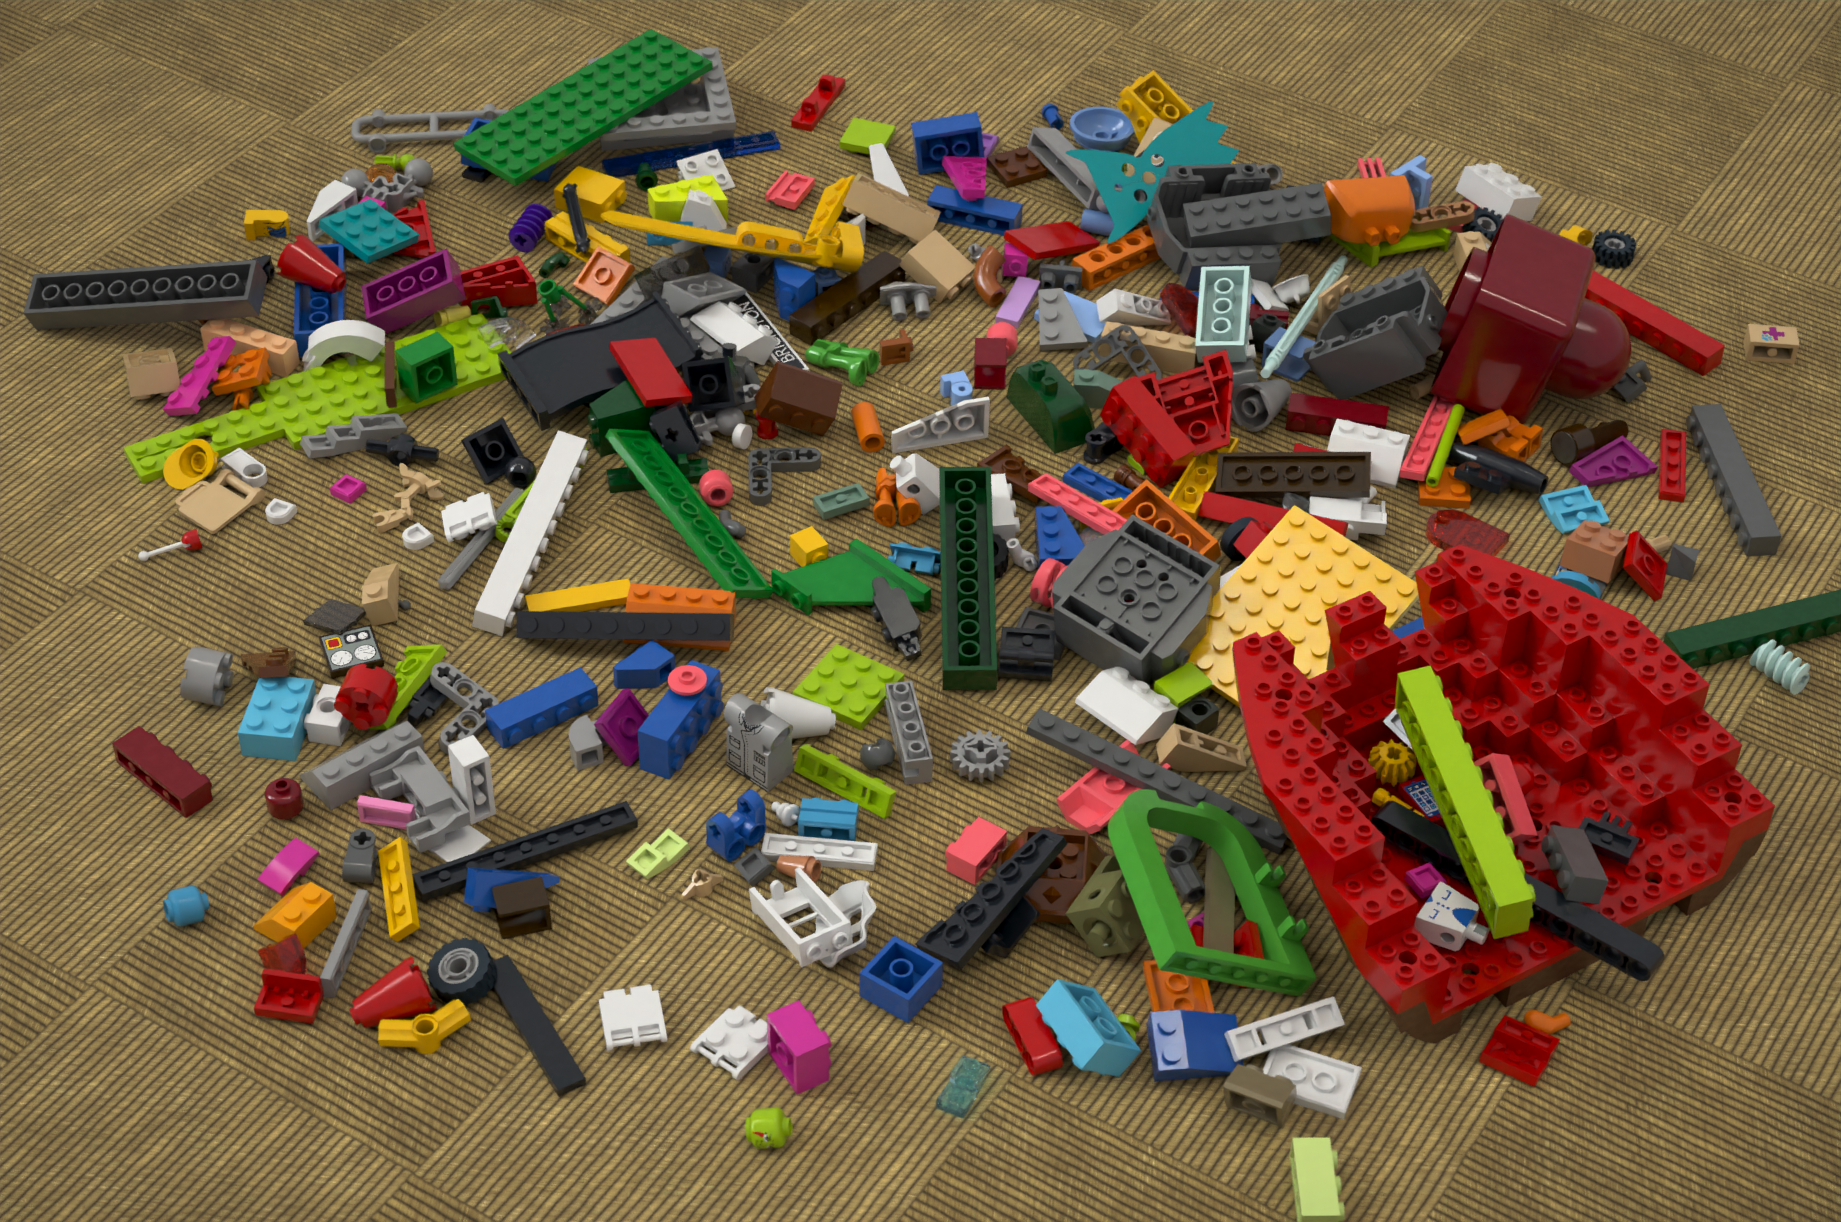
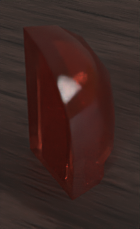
[257,933,306,974]

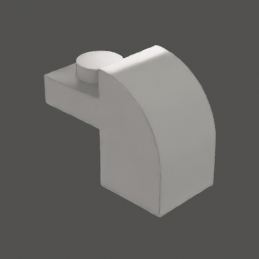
[569,715,608,771]

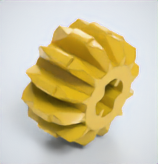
[1368,739,1417,787]

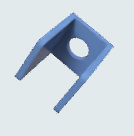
[1261,327,1316,382]

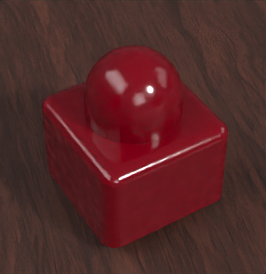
[1429,214,1631,424]

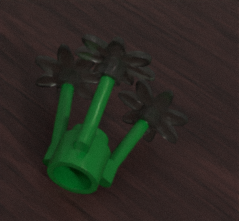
[538,279,602,336]

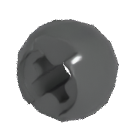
[860,738,895,770]

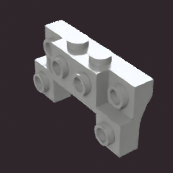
[369,746,471,853]

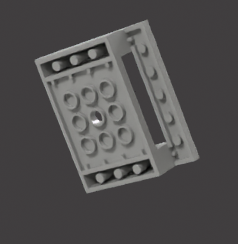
[588,47,736,151]

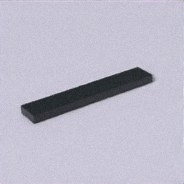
[492,955,586,1097]

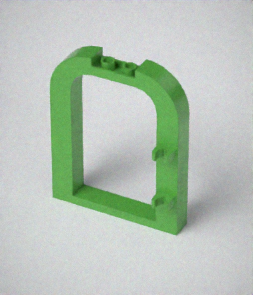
[1108,789,1317,997]

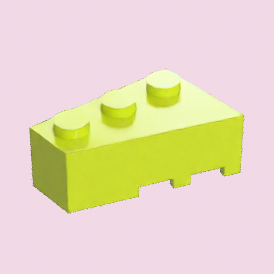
[648,174,728,222]

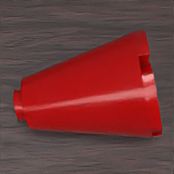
[277,234,346,293]
[349,956,438,1028]

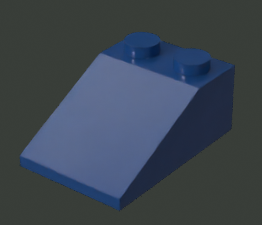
[1146,1010,1244,1082]

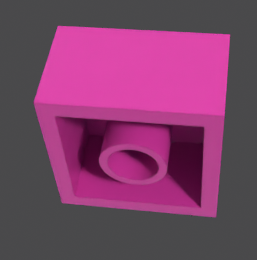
[767,1000,831,1095]

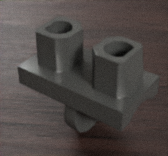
[1039,260,1083,294]

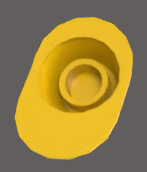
[163,439,219,490]

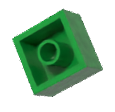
[395,332,458,404]

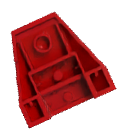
[1137,350,1233,457]

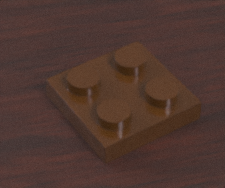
[987,146,1047,188]

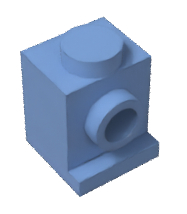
[811,267,841,297]

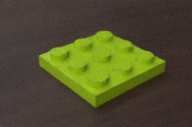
[793,644,904,730]

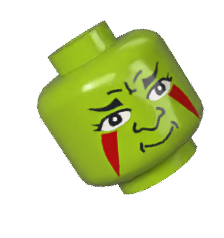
[745,1107,793,1149]

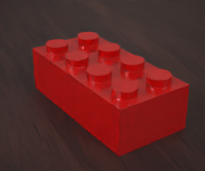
[1100,375,1196,488]

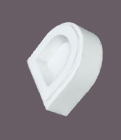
[265,498,297,525]
[402,523,434,550]

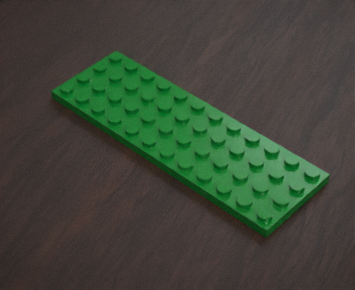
[454,29,713,186]

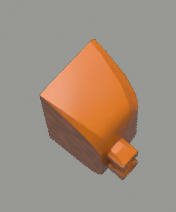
[1324,175,1415,246]

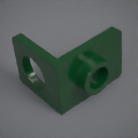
[471,296,508,333]

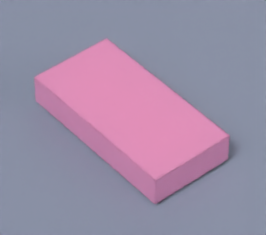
[357,795,416,830]

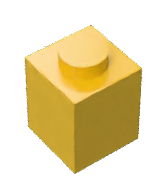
[790,526,828,567]

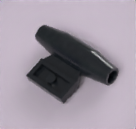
[1449,442,1548,495]

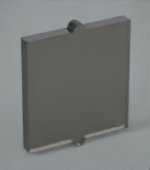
[303,599,367,636]

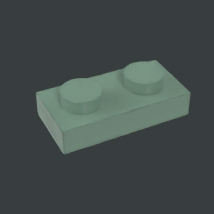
[813,483,870,520]

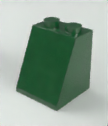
[587,379,657,457]

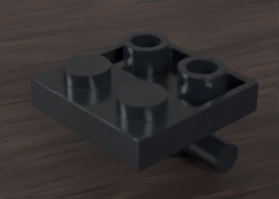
[998,627,1055,682]

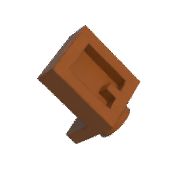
[880,329,913,366]

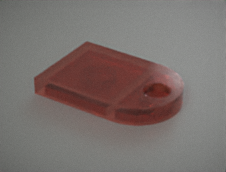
[1160,283,1199,338]
[1426,509,1510,557]

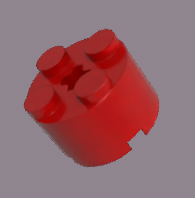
[334,664,398,730]

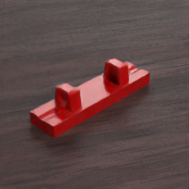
[791,74,845,132]

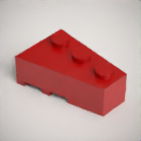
[458,255,538,309]

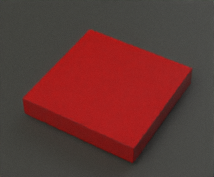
[1623,530,1667,601]

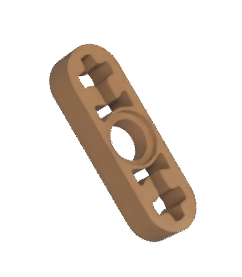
[1409,201,1475,232]

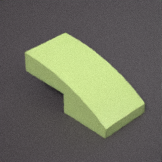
[626,828,690,879]

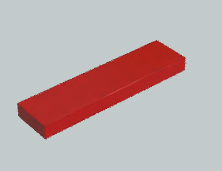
[1658,429,1686,503]

